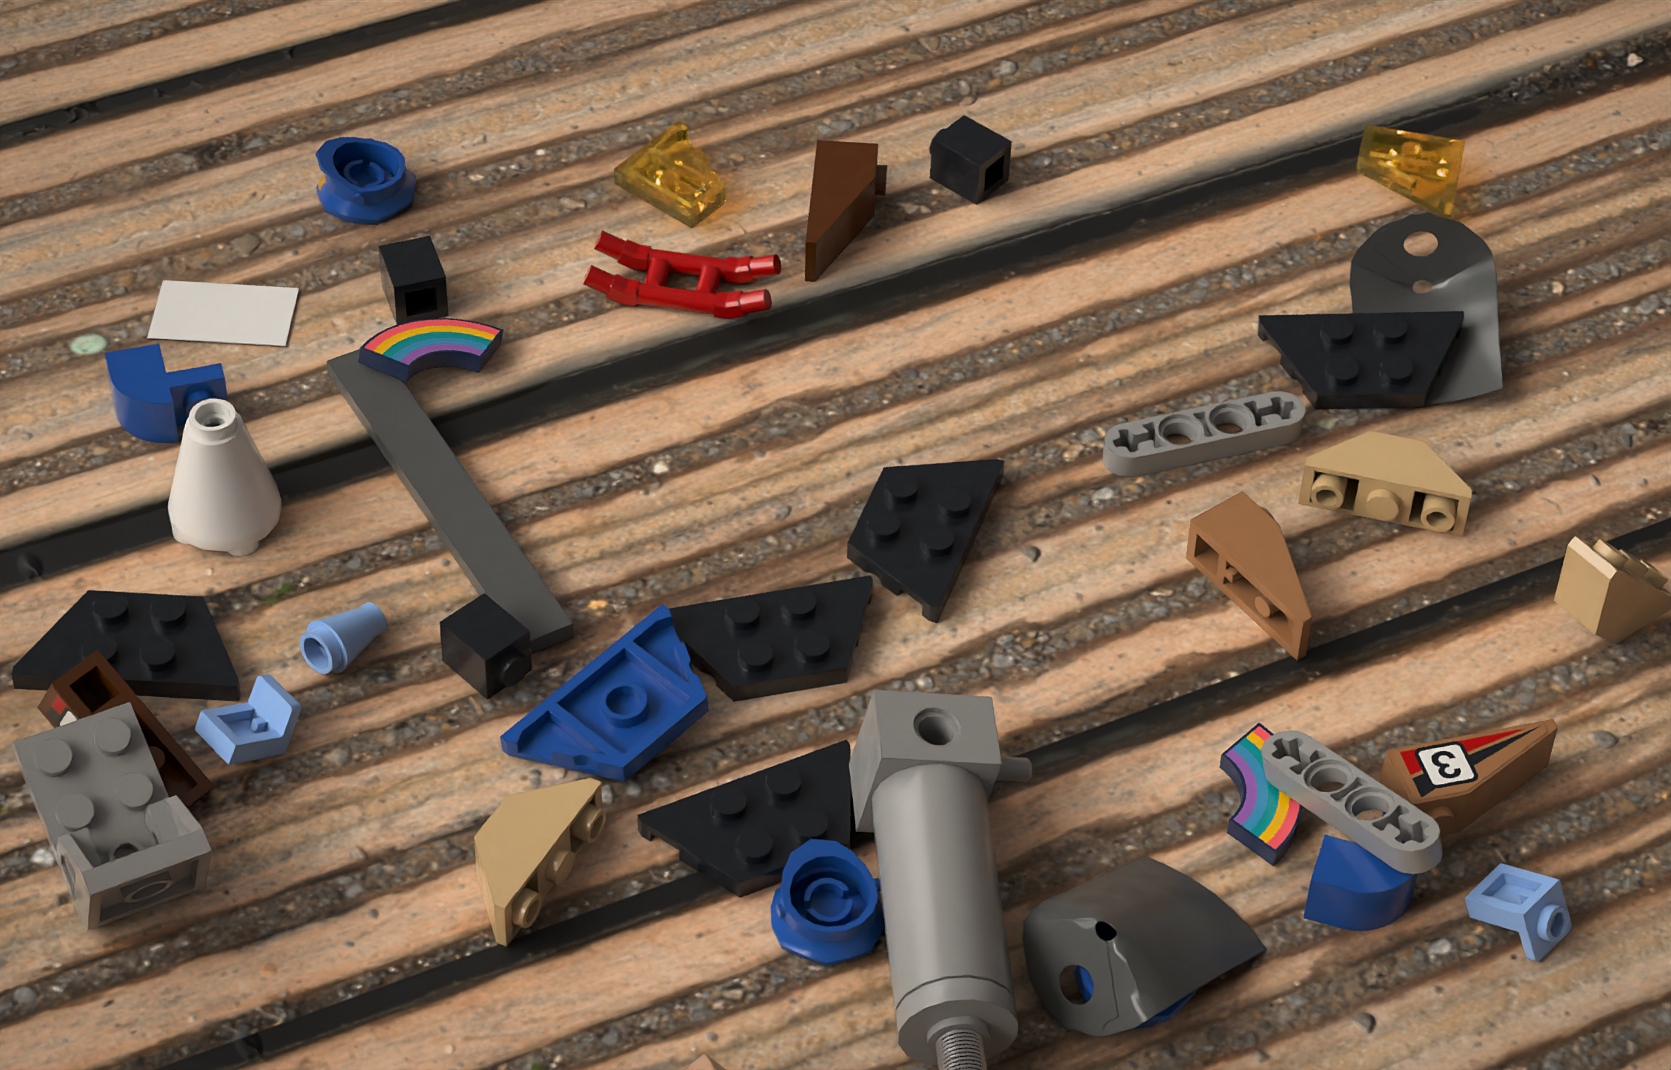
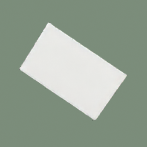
[147,280,299,346]

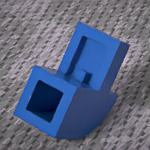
[105,344,228,443]
[1303,812,1418,931]

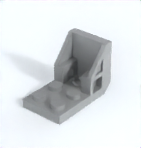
[13,702,212,931]

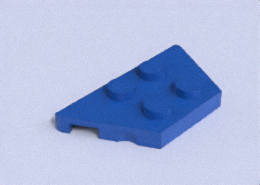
[500,604,709,782]

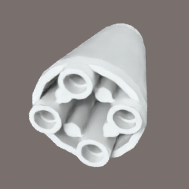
[168,399,282,556]

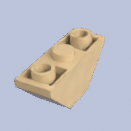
[1298,431,1473,537]
[1554,536,1671,644]
[474,778,606,947]

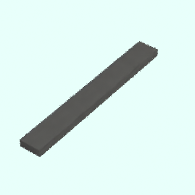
[327,349,574,654]

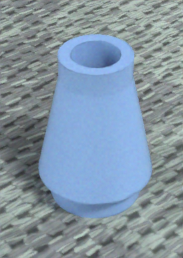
[300,602,387,674]

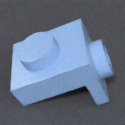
[194,674,301,765]

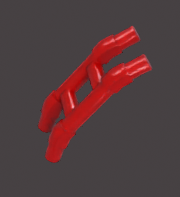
[582,230,781,319]

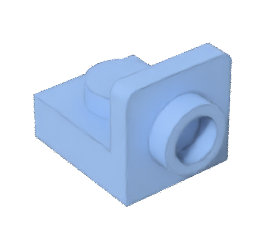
[1464,863,1572,962]

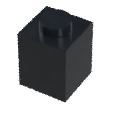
[929,115,1012,205]
[378,236,449,325]
[439,593,532,700]

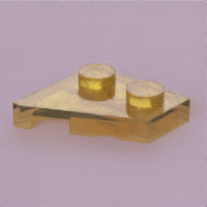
[614,121,726,228]
[1356,124,1465,219]

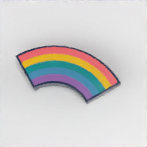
[358,318,504,382]
[1219,723,1302,866]

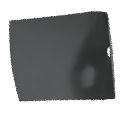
[1349,212,1503,404]
[1022,856,1267,1037]

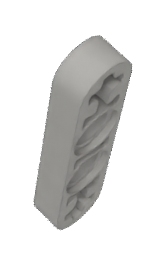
[1102,391,1306,477]
[1261,730,1443,874]

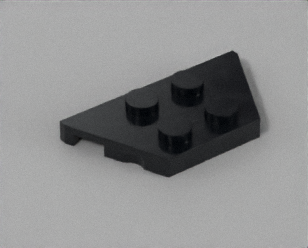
[1257,311,1464,409]
[847,459,1005,623]
[669,575,873,702]
[11,590,241,701]
[638,739,851,898]

